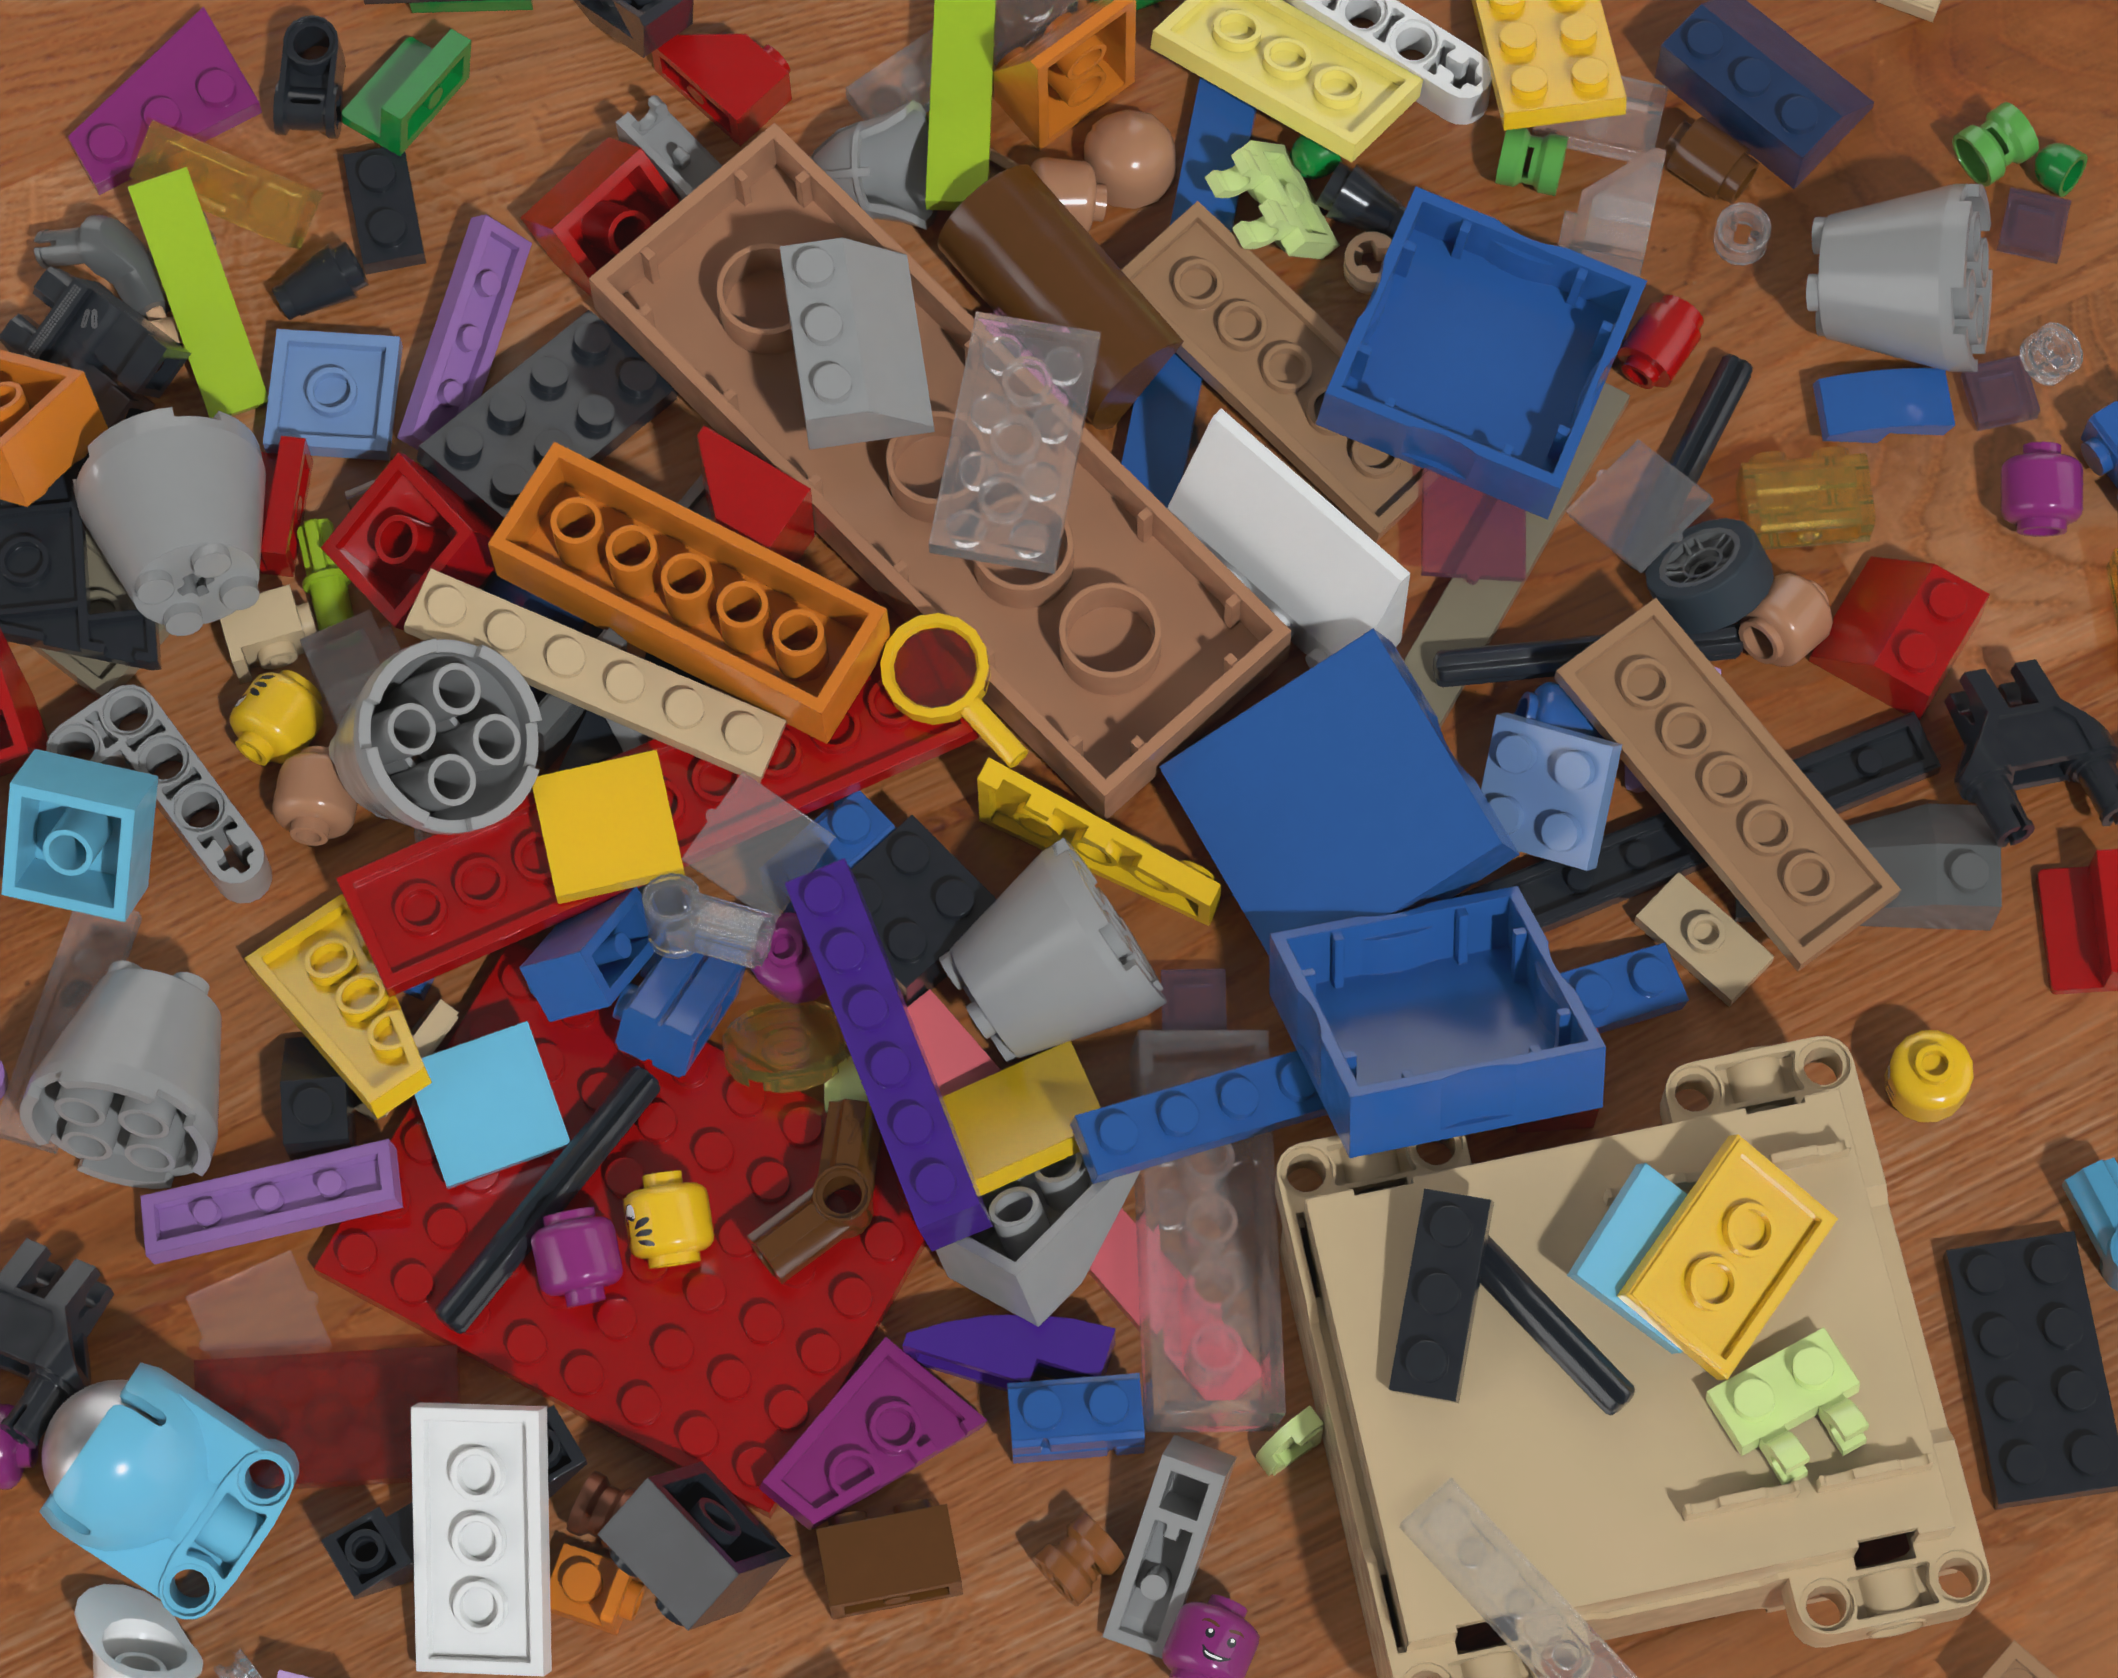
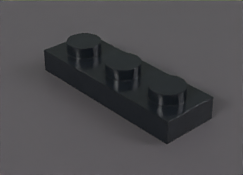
[1389,1188,1494,1404]

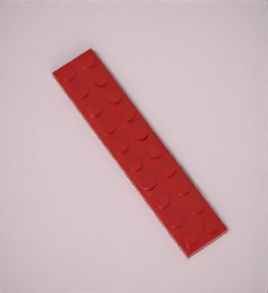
[336,631,979,998]

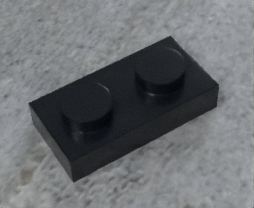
[343,147,426,275]

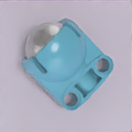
[39,1362,299,1619]

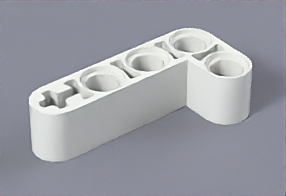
[1284,0,1492,125]

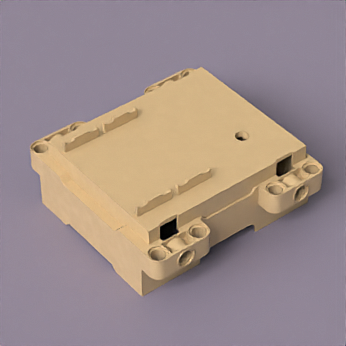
[1275,1036,1990,1678]

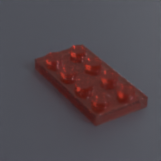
[194,1345,461,1489]

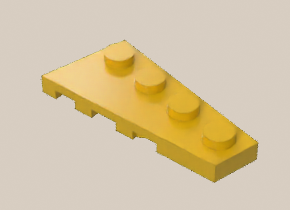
[977,757,1221,926]
[244,894,432,1119]

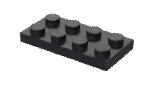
[416,310,678,529]
[1943,1231,2118,1510]

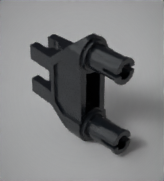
[1944,659,2118,847]
[0,1238,114,1449]

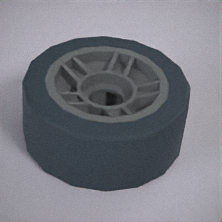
[1645,518,1774,634]

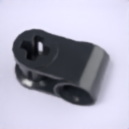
[273,15,346,139]

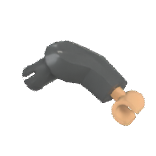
[34,215,183,344]

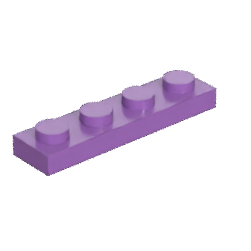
[397,214,532,450]
[140,1139,403,1264]

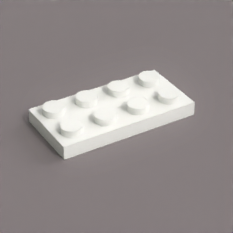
[411,1402,552,1677]

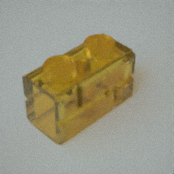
[1736,446,1876,550]

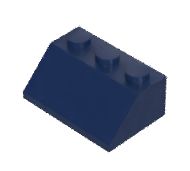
[1655,0,1874,189]

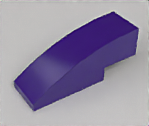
[903,1315,1116,1392]

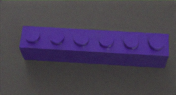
[785,858,993,1251]

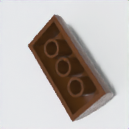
[938,164,1184,430]

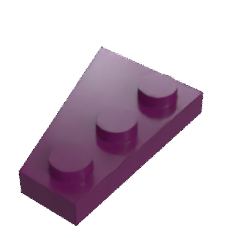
[68,6,262,195]
[759,1337,987,1531]

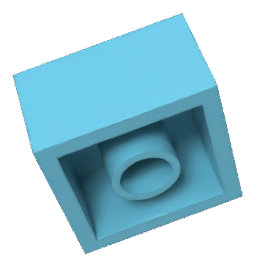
[1,749,158,922]

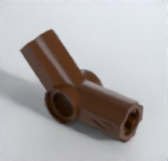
[747,1099,882,1284]

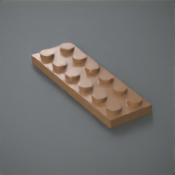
[1122,201,1445,543]
[1554,598,1901,972]

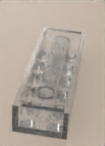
[1129,1030,1286,1432]

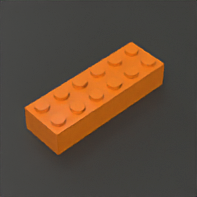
[488,442,891,744]

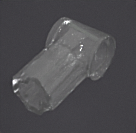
[642,873,775,969]

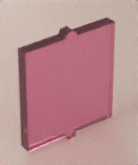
[1421,468,1526,585]

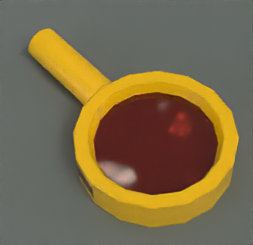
[880,613,1028,768]

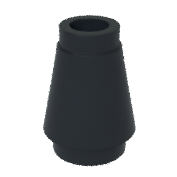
[1316,161,1406,239]
[272,242,369,320]

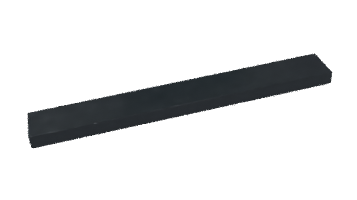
[1451,711,1941,933]

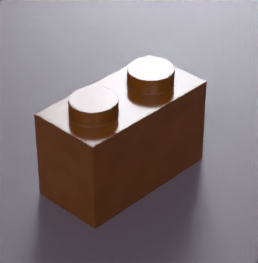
[816,1499,963,1620]

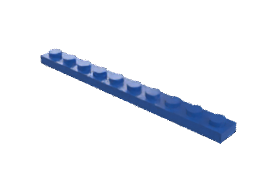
[1070,943,1689,1184]

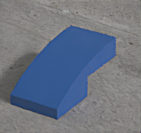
[1813,368,1956,443]

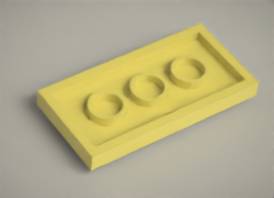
[1150,0,1423,163]

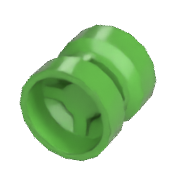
[1952,102,2039,187]
[1495,128,1569,196]

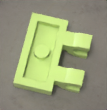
[1205,140,1340,259]
[1706,1327,1869,1485]

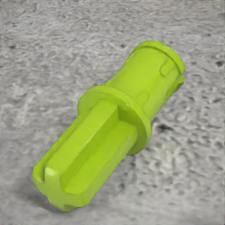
[297,518,359,644]

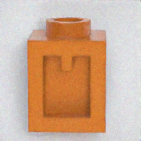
[550,1543,646,1636]

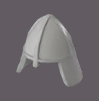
[811,100,938,230]

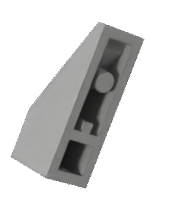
[1102,1435,1237,1658]

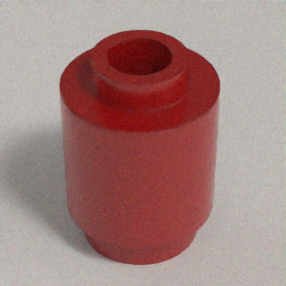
[1617,294,1704,389]

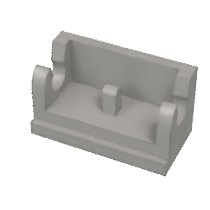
[616,95,722,201]

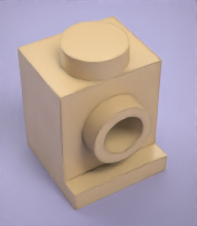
[220,585,319,684]

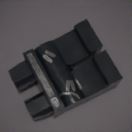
[0,267,192,429]

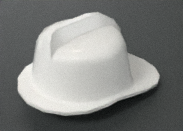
[74,1584,203,1678]

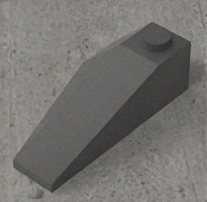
[1735,804,2002,931]

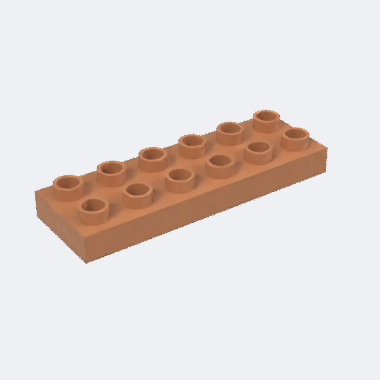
[589,122,1291,821]

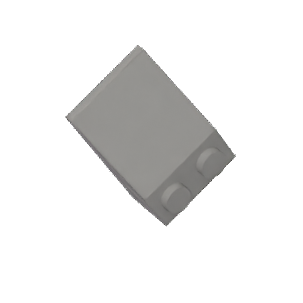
[936,1152,1141,1327]

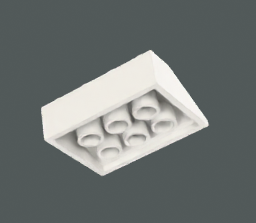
[1167,408,1410,669]

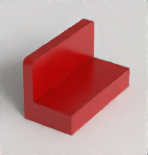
[260,436,313,577]
[2036,849,2118,995]

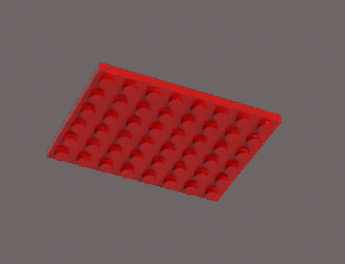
[314,942,927,1519]

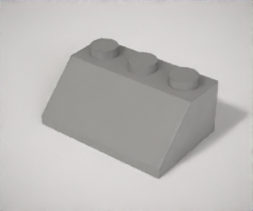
[780,237,935,450]

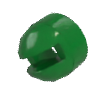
[1290,134,1342,179]
[2035,142,2088,197]

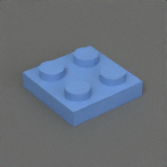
[263,329,403,461]
[1481,712,1623,871]

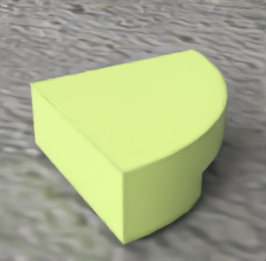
[1255,1405,1324,1476]

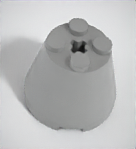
[1806,184,1993,372]
[73,407,266,636]
[329,638,542,835]
[939,838,1168,1063]
[19,960,222,1189]

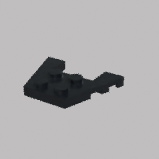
[0,453,162,671]

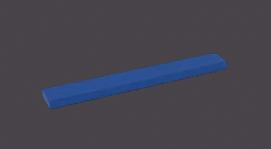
[1121,77,1257,508]

